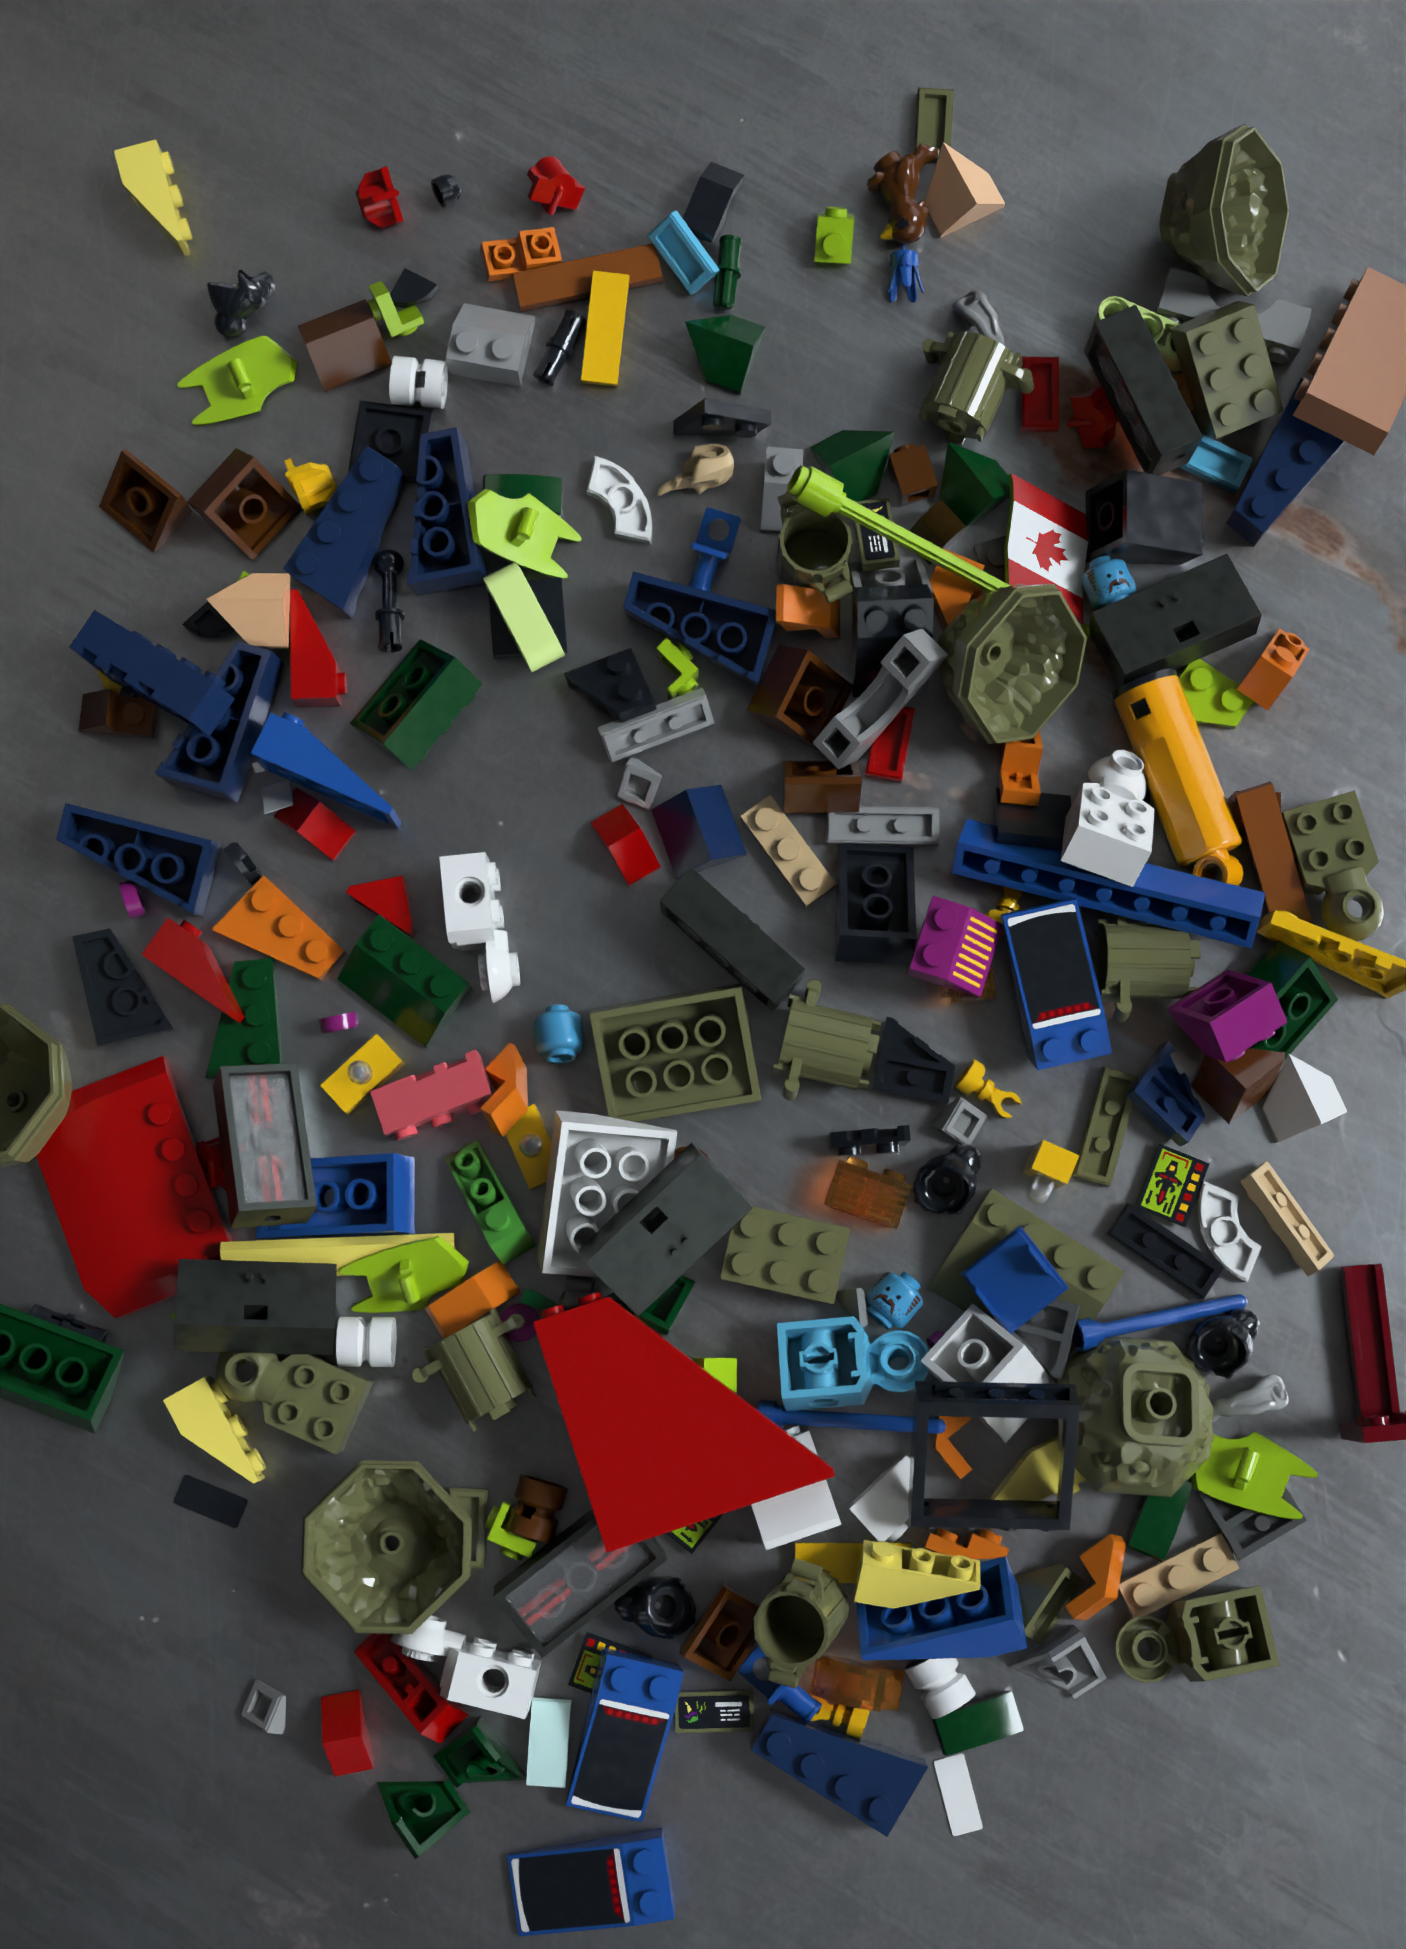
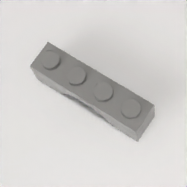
[1155,267,1312,363]
[813,629,948,769]

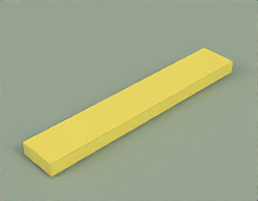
[220,1233,455,1276]

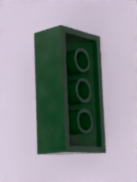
[0,1304,125,1434]

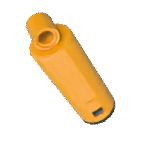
[1112,668,1243,886]

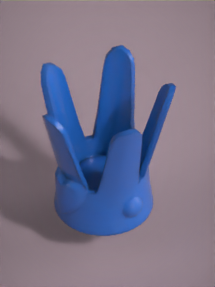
[886,245,925,303]

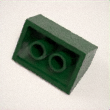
[349,639,483,770]
[337,914,473,1048]
[1247,940,1338,1061]

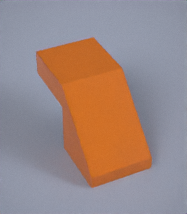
[776,584,840,639]
[998,731,1043,806]
[480,1043,528,1137]
[424,1260,521,1339]
[932,1416,973,1480]
[1065,1534,1126,1621]

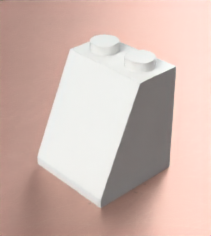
[921,1304,1056,1443]
[751,1425,842,1550]

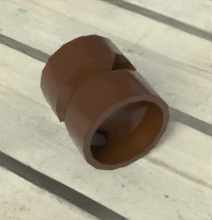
[504,1474,568,1543]

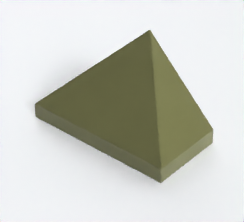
[1015,1563,1085,1646]

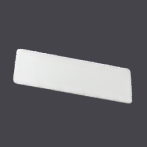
[934,1754,983,1836]

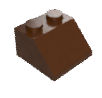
[187,448,301,561]
[746,645,852,751]

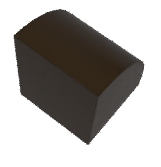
[910,499,966,566]

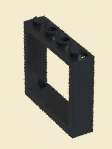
[908,1381,1080,1532]

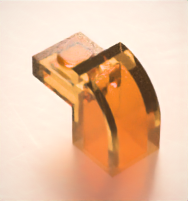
[809,1655,905,1712]

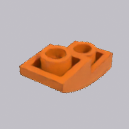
[480,227,562,282]
[922,1527,1009,1559]

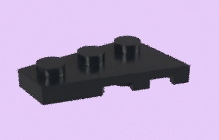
[72,928,174,1048]

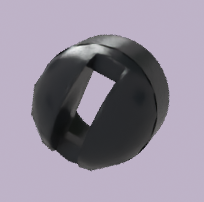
[431,174,461,208]

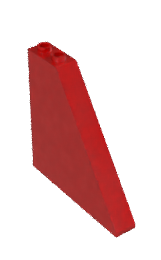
[533,1292,835,1553]

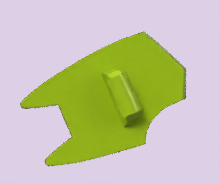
[177,336,298,426]
[467,489,582,579]
[339,1236,469,1313]
[1191,1432,1318,1520]

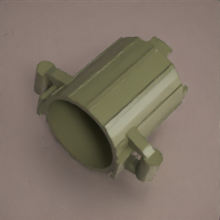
[919,331,1034,445]
[777,493,853,603]
[1095,913,1201,1022]
[772,980,882,1100]
[412,1308,536,1432]
[753,1559,849,1689]

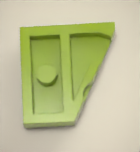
[1179,659,1254,729]

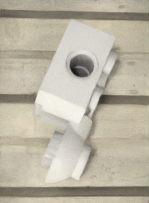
[1061,750,1155,887]
[439,852,520,1003]
[390,1615,542,1719]

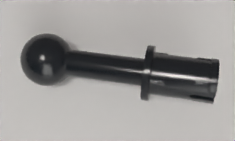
[374,549,405,653]

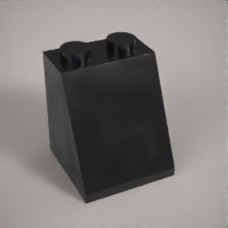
[1086,470,1204,565]

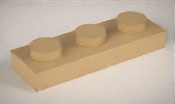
[740,795,837,908]
[1240,1161,1335,1277]
[1118,1532,1239,1619]

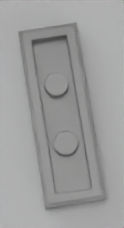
[598,688,715,763]
[826,806,939,847]

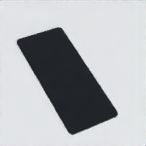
[174,1475,248,1528]

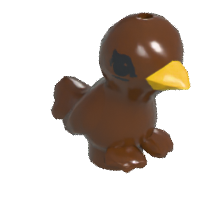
[867,143,939,244]

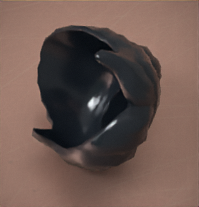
[207,270,275,338]
[913,1144,981,1214]
[1185,1309,1260,1379]
[614,1576,697,1639]

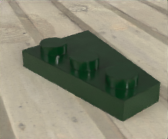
[205,958,283,1079]

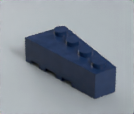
[1226,378,1345,546]
[407,427,488,596]
[283,446,406,618]
[623,571,777,688]
[69,610,235,736]
[155,641,284,803]
[56,803,222,916]
[750,1708,928,1837]

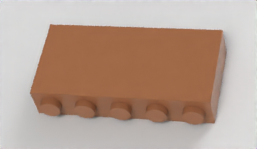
[1293,267,1406,455]

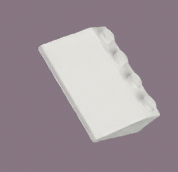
[537,1111,677,1277]

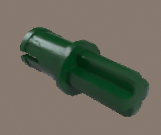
[713,235,743,310]

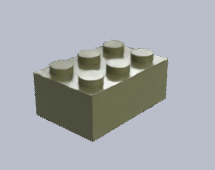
[1170,301,1284,439]
[720,1206,851,1305]

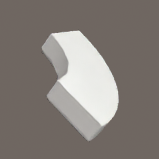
[586,456,652,544]
[1196,1181,1261,1282]

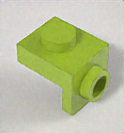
[814,207,854,264]
[367,280,424,337]
[656,638,699,700]
[485,1500,539,1561]

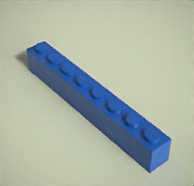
[952,819,1265,948]

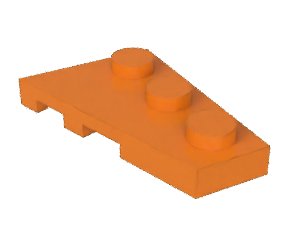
[211,875,347,980]

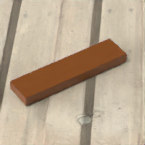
[513,243,663,312]
[1233,781,1313,924]

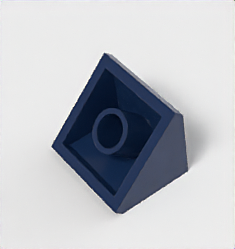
[651,785,747,880]

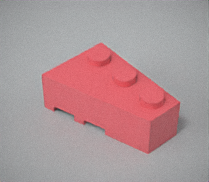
[370,1049,494,1141]

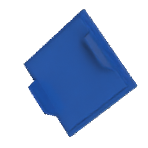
[960,1226,1069,1334]

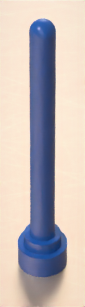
[1072,1294,1247,1352]
[758,1400,946,1434]

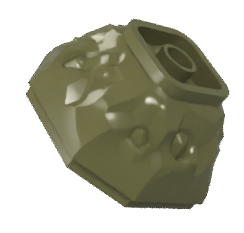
[1159,124,1289,296]
[937,583,1087,744]
[1058,1336,1214,1497]
[301,1460,472,1634]

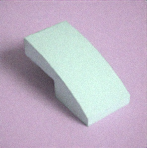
[526,1697,572,1788]

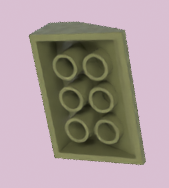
[589,983,762,1122]
[927,1188,1125,1357]

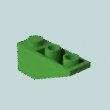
[444,1139,537,1265]

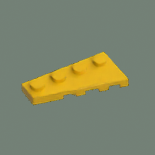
[1256,910,1406,998]

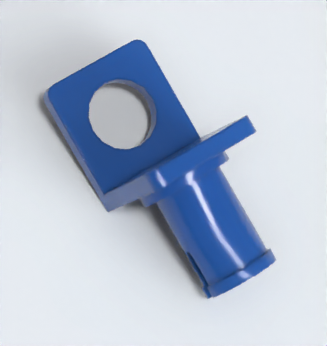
[688,507,741,592]
[738,1644,822,1724]

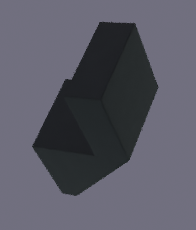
[682,162,744,243]

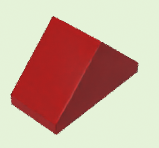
[274,787,356,861]
[590,803,661,887]
[346,875,417,939]
[321,1689,374,1777]

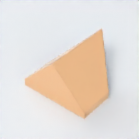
[924,142,1005,238]
[207,573,291,648]

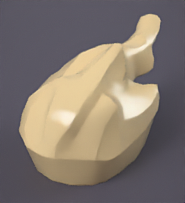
[658,444,734,496]

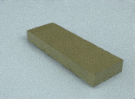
[1072,1066,1138,1187]

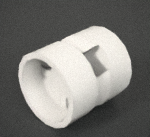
[389,356,448,409]
[336,1317,397,1367]
[904,1658,976,1719]

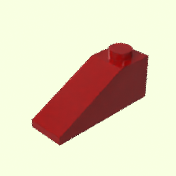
[290,589,348,708]
[141,918,245,1023]
[354,1633,469,1744]

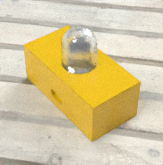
[320,1034,405,1116]
[506,1104,552,1191]
[1022,1140,1079,1204]

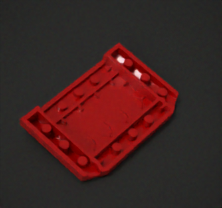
[36,1056,234,1318]

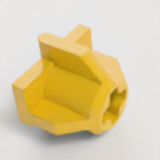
[284,458,337,515]

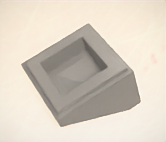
[615,757,662,810]
[930,1096,987,1145]
[836,1288,868,1327]
[240,1679,286,1734]

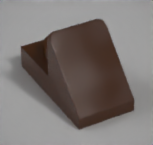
[79,689,158,738]

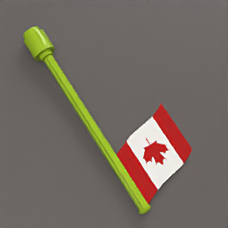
[786,465,1090,638]

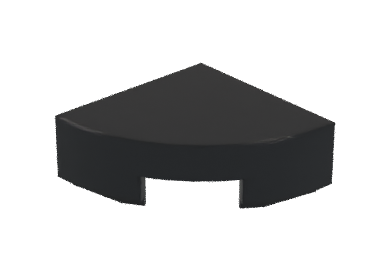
[390,268,438,308]
[182,601,235,639]
[223,842,262,885]

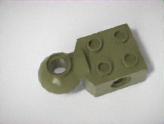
[1281,790,1384,941]
[215,1352,374,1454]
[1115,1585,1280,1683]

